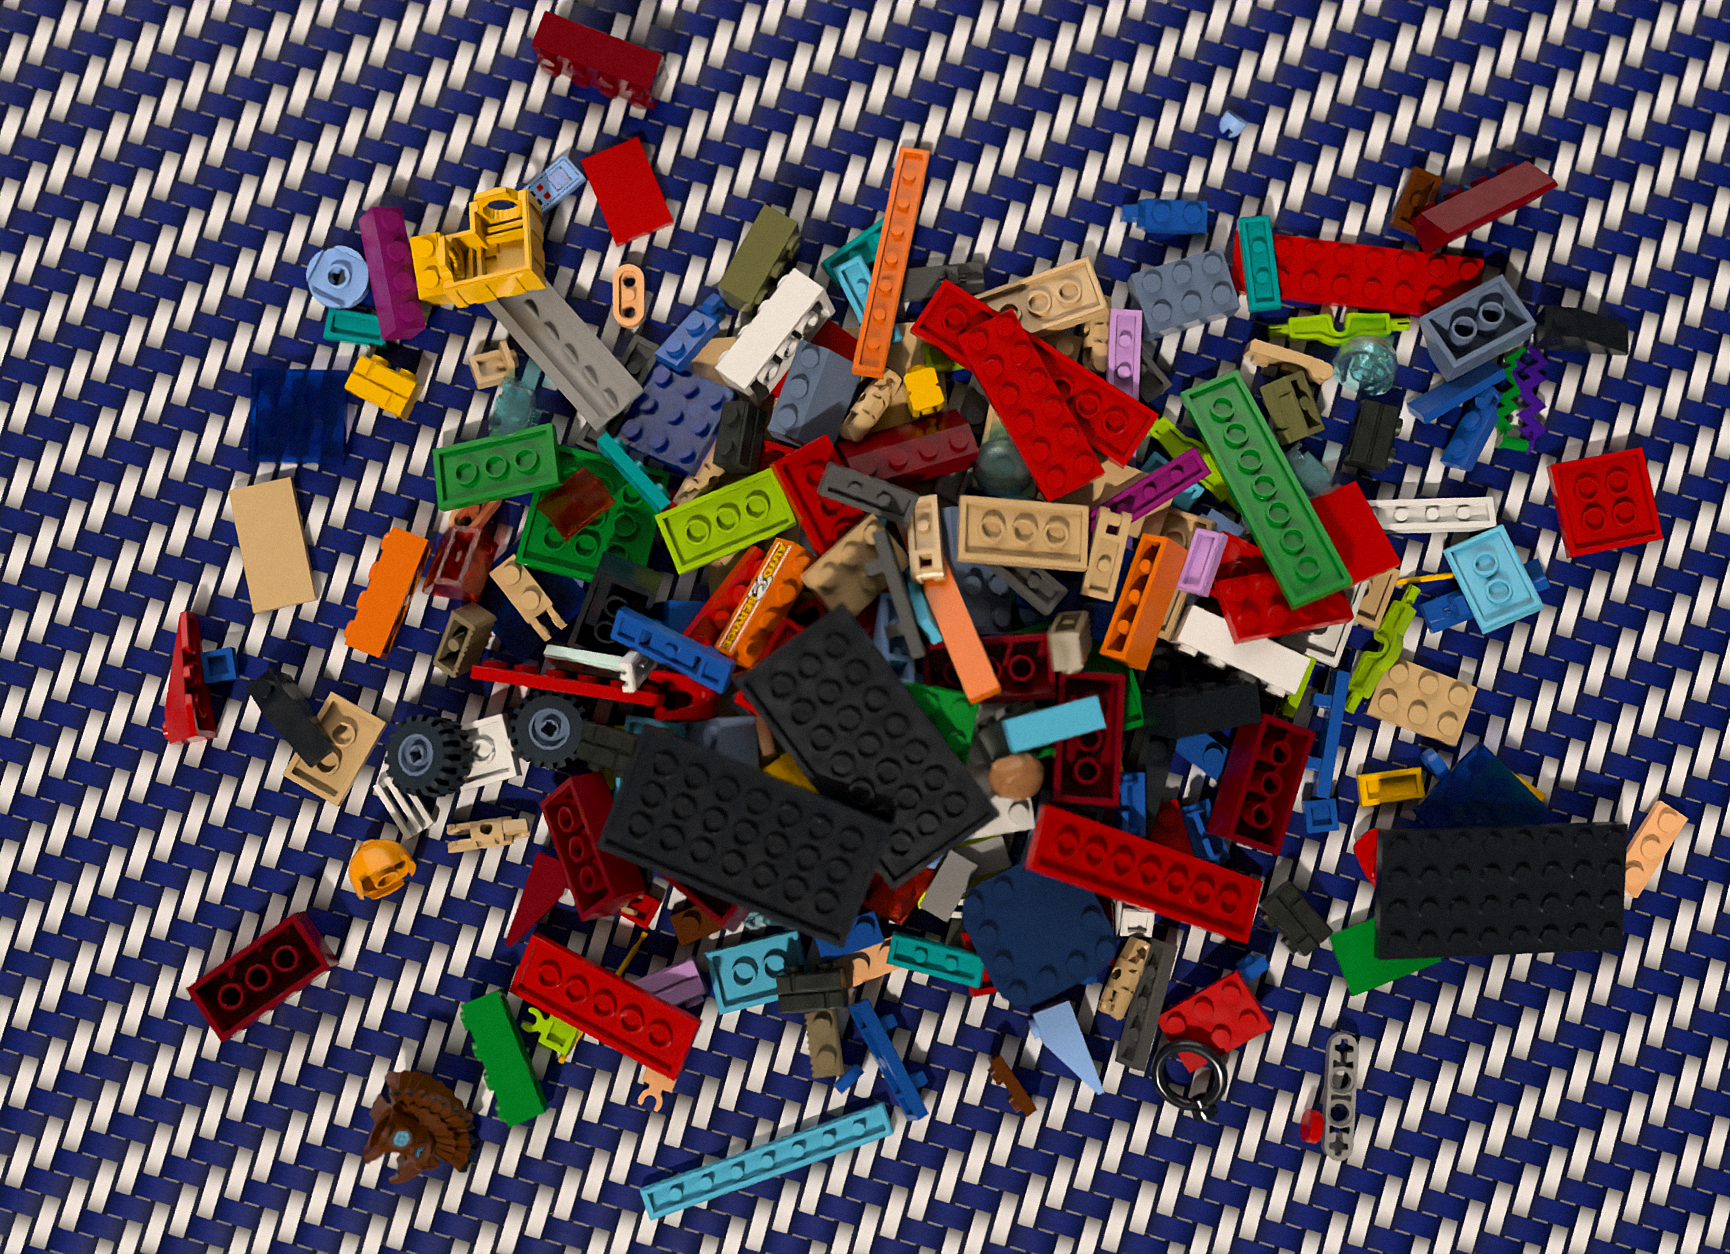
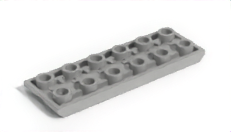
[483,280,645,432]

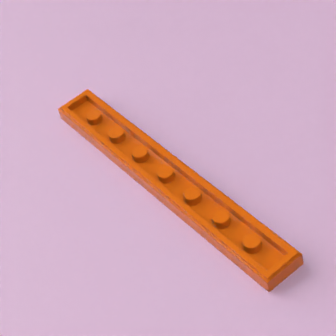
[852,146,930,380]
[895,485,1002,705]

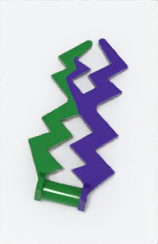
[1494,345,1549,454]

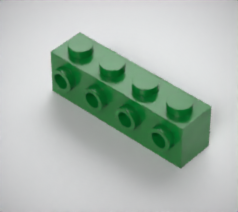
[460,988,550,1128]

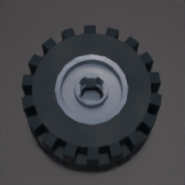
[510,689,594,769]
[384,715,474,797]

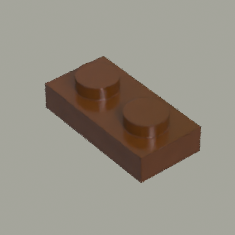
[1388,166,1443,237]
[669,906,723,946]
[987,1052,1037,1117]

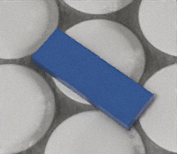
[1406,360,1506,424]

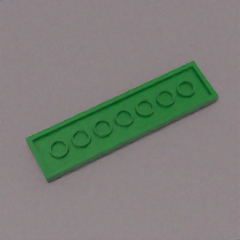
[1180,369,1353,610]

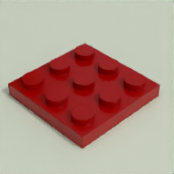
[1546,447,1663,558]

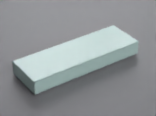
[543,644,627,682]

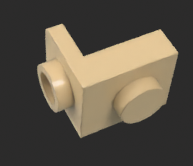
[468,340,519,390]

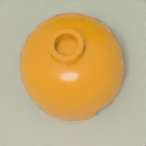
[348,839,416,900]

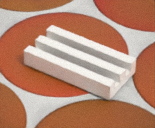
[618,648,659,693]
[373,777,436,840]

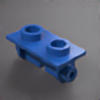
[1113,772,1146,837]
[1180,798,1231,865]

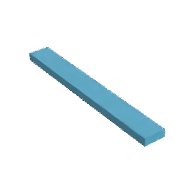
[640,1101,894,1221]

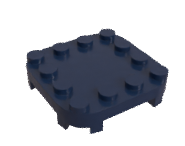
[961,860,1116,1006]

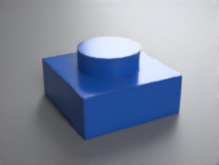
[200,647,240,685]
[1301,798,1339,834]
[1232,953,1271,984]

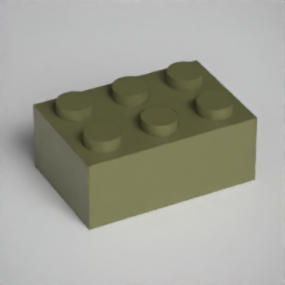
[717,204,802,319]

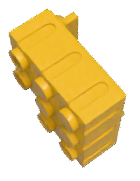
[436,186,546,308]

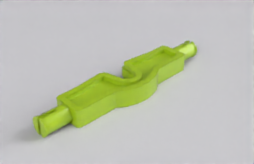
[1267,312,1410,347]
[1146,406,1240,514]
[1344,584,1421,714]

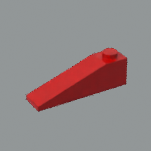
[162,611,218,745]

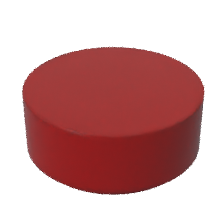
[1300,1109,1324,1144]

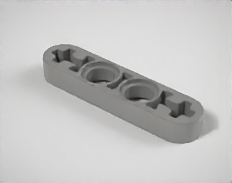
[1321,1032,1359,1161]

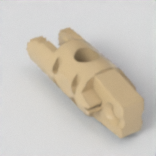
[1082,295,1112,374]
[839,368,902,442]
[672,439,726,506]
[447,816,530,853]
[1098,936,1151,1020]

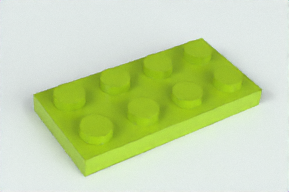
[655,468,798,576]

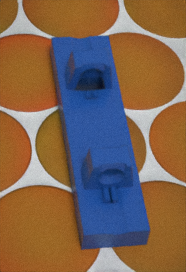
[1419,558,1550,634]
[610,606,736,694]
[1305,670,1350,799]
[847,998,929,1121]

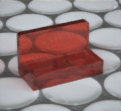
[536,467,615,542]

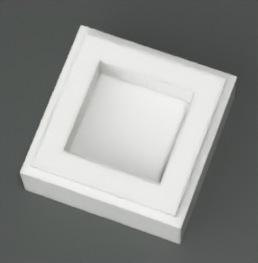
[1119,903,1155,938]

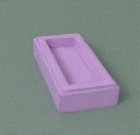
[1176,528,1228,597]

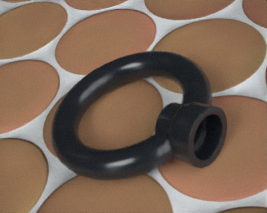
[1151,1039,1228,1122]

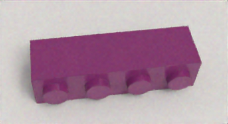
[358,207,426,340]

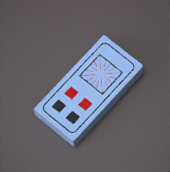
[522,154,586,218]

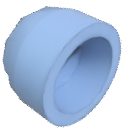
[1219,110,1247,137]

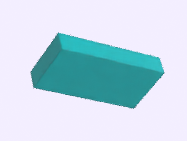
[323,307,389,350]

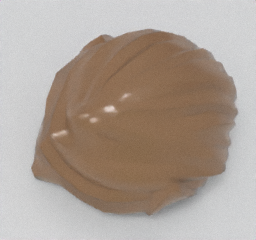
[988,752,1044,801]

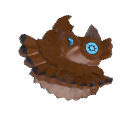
[362,1070,475,1184]

